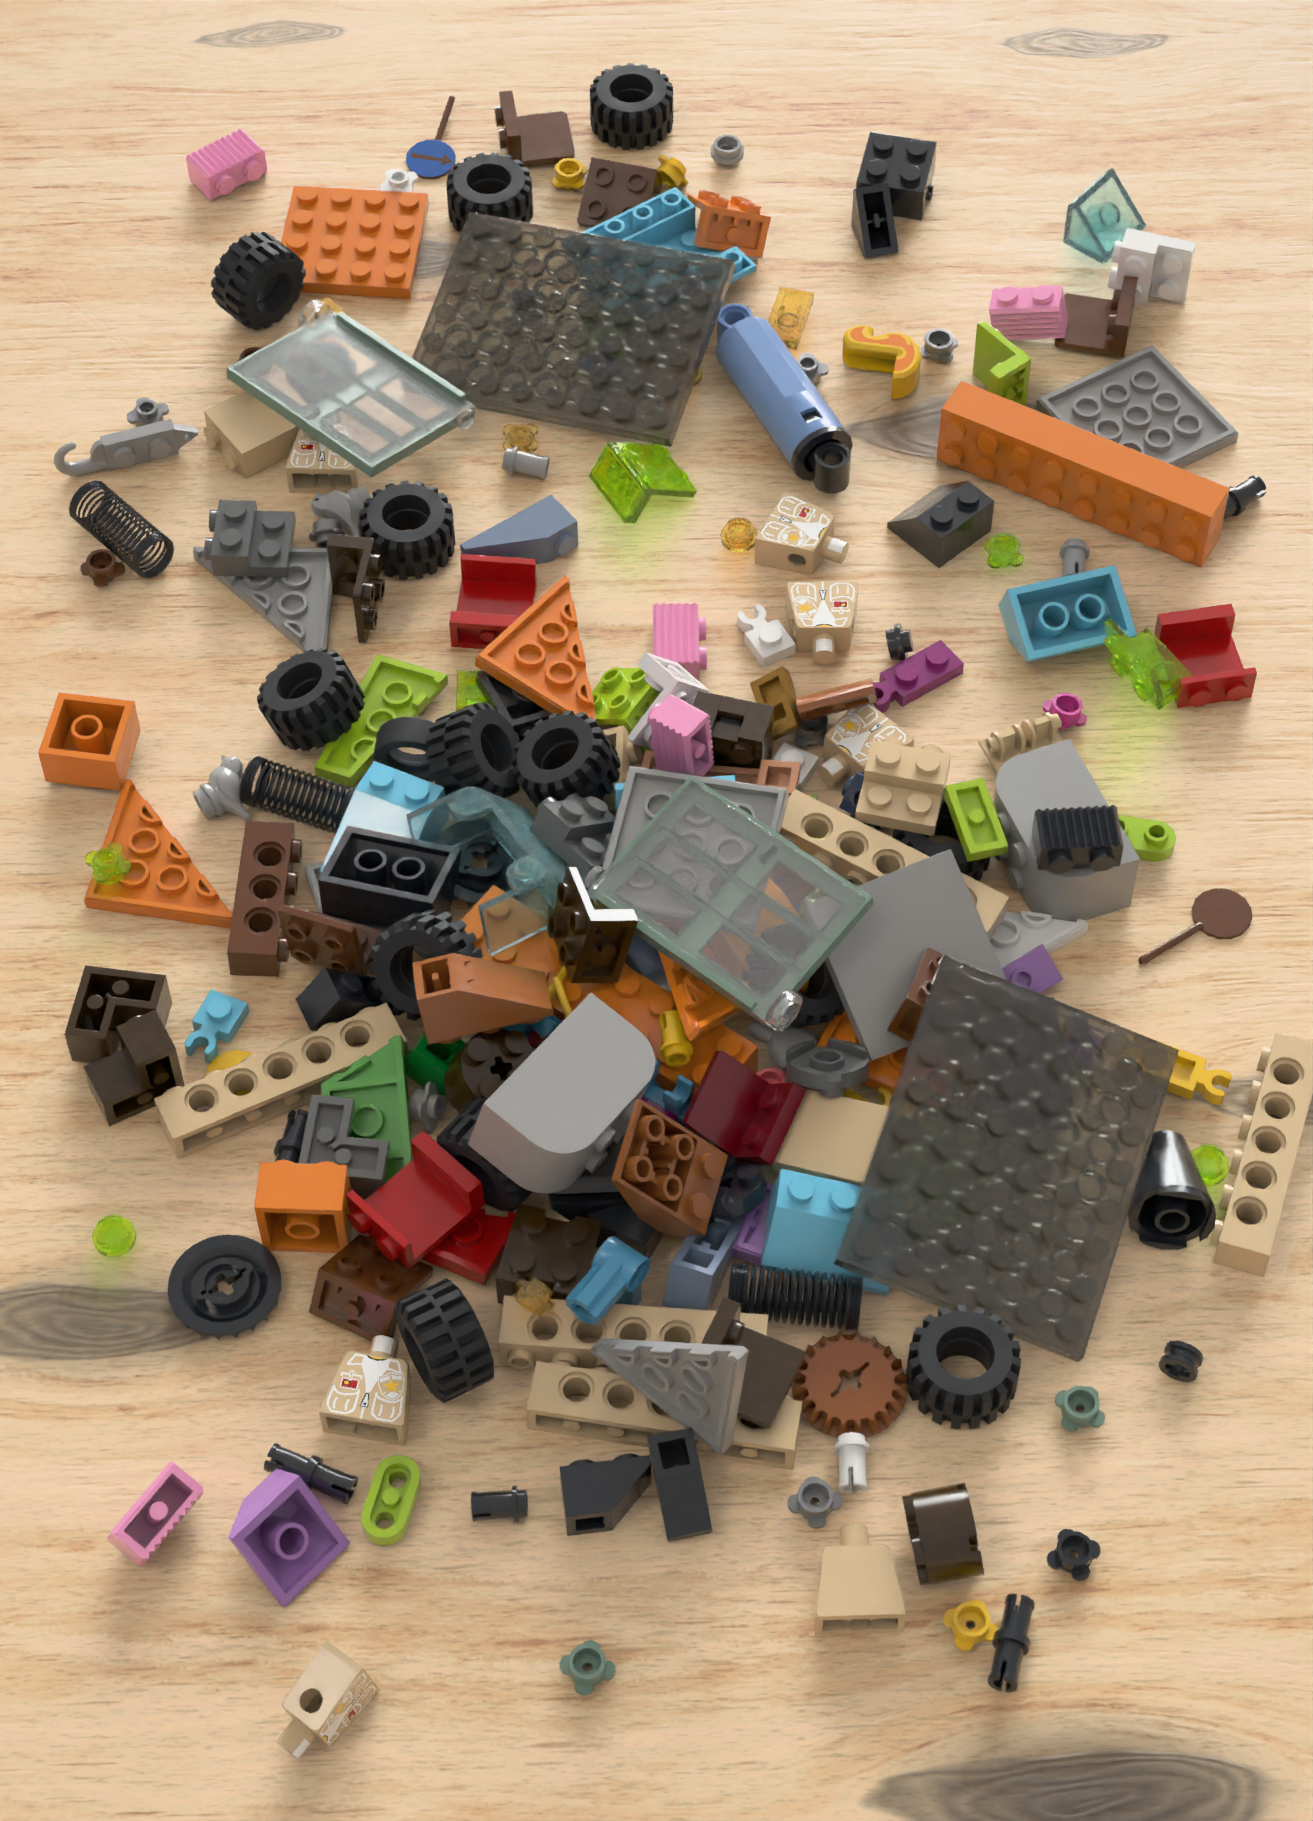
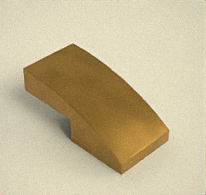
[750,666,800,741]

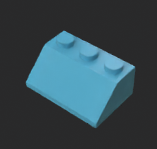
[999,565,1137,662]
[760,1169,907,1295]

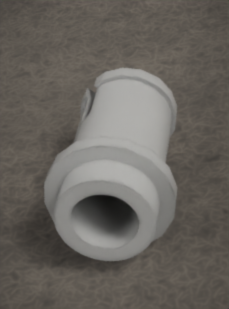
[502,446,550,480]
[1060,538,1090,577]

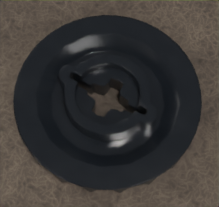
[432,816,533,907]
[168,1235,282,1340]

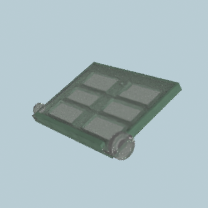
[227,299,475,478]
[584,775,874,1032]

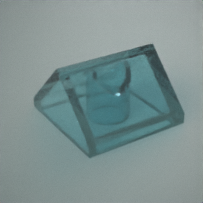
[1063,168,1147,264]

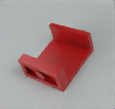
[449,554,537,649]
[1153,604,1257,708]
[346,1131,485,1270]

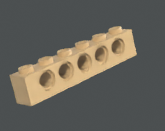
[780,789,1010,939]
[154,1002,408,1159]
[1209,1032,1313,1277]
[498,1296,768,1369]
[526,1360,802,1470]

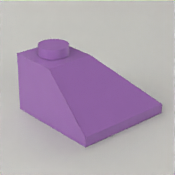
[228,1468,351,1607]

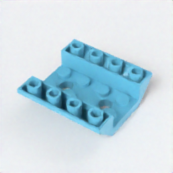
[562,187,756,333]

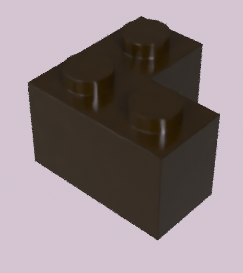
[64,965,172,1064]
[84,1010,185,1127]

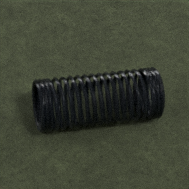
[69,480,174,579]
[239,756,355,835]
[728,1262,863,1331]

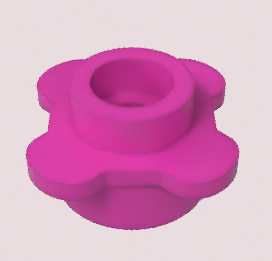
[1043,693,1087,730]

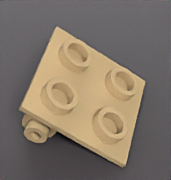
[978,712,1063,773]

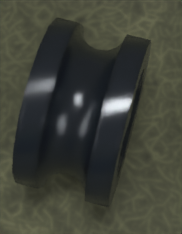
[1159,1341,1204,1382]

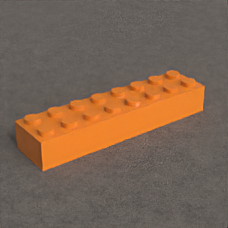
[937,381,1230,567]
[461,885,758,1102]

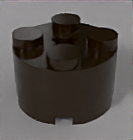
[444,1029,534,1113]
[902,1482,984,1586]

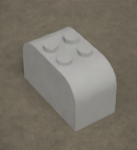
[993,739,1140,922]
[468,993,655,1193]

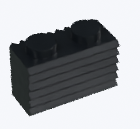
[1032,805,1124,873]

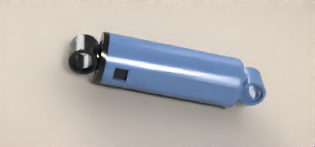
[716,303,853,494]

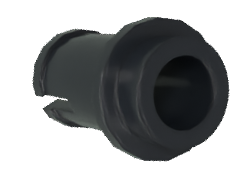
[471,1485,528,1523]

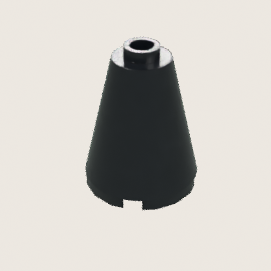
[1128,1130,1216,1250]

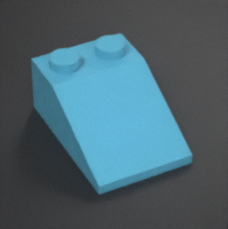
[320,761,447,874]

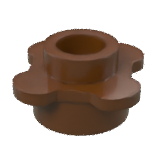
[80,549,125,587]

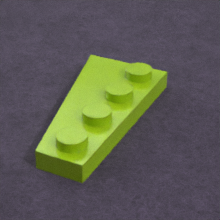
[314,654,448,787]

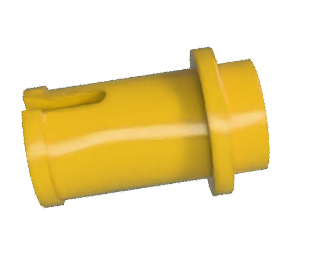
[659,1010,694,1067]

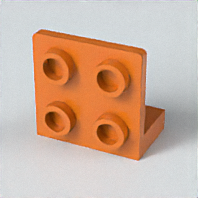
[687,190,771,258]

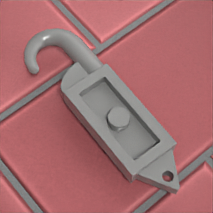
[54,419,198,476]

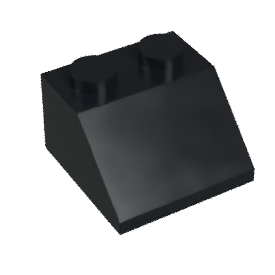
[887,481,994,568]

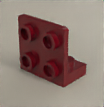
[682,1051,806,1166]

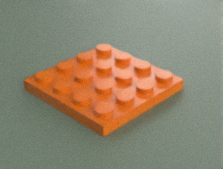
[281,186,429,299]

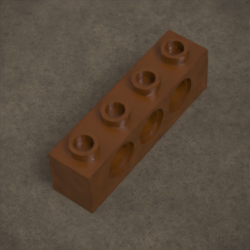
[227,821,302,977]

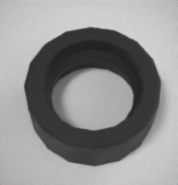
[373,717,435,782]

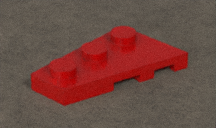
[369,1208,515,1285]

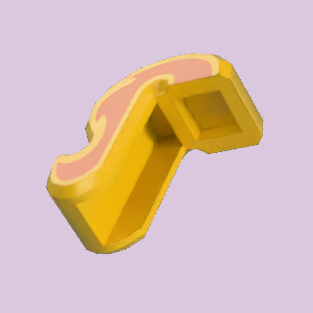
[842,325,921,399]

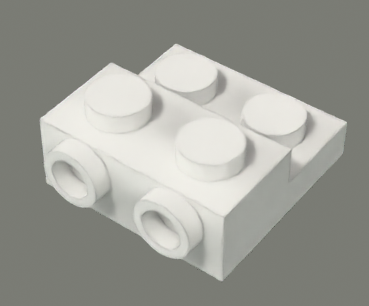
[1108,228,1196,306]

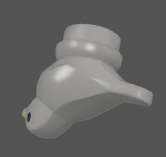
[311,486,371,537]
[192,755,252,823]

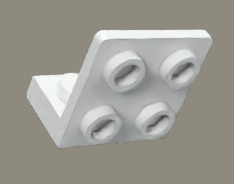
[627,652,709,748]

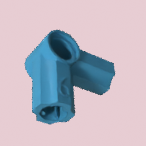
[566,1236,651,1326]

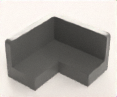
[298,1094,390,1199]

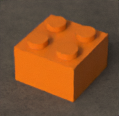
[38,692,141,791]
[254,1160,352,1253]

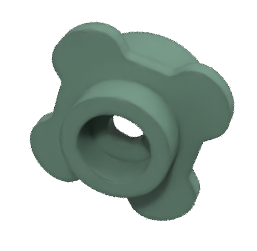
[1055,1386,1105,1432]
[560,1640,615,1695]

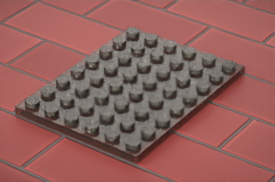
[401,212,735,447]
[833,955,1179,1362]

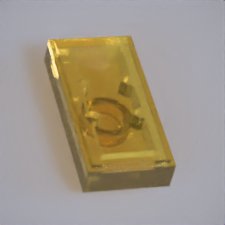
[768,286,814,350]

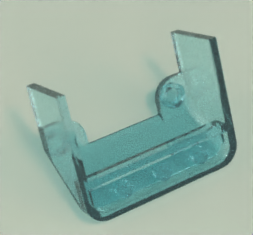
[406,787,590,956]

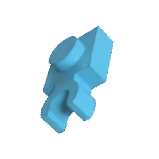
[185,989,249,1063]

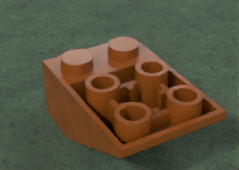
[412,953,554,1045]
[611,1099,728,1237]

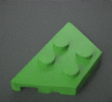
[321,1035,413,1183]

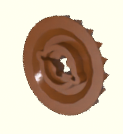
[792,1331,907,1438]

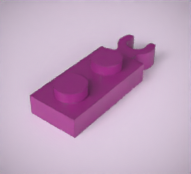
[874,640,964,713]

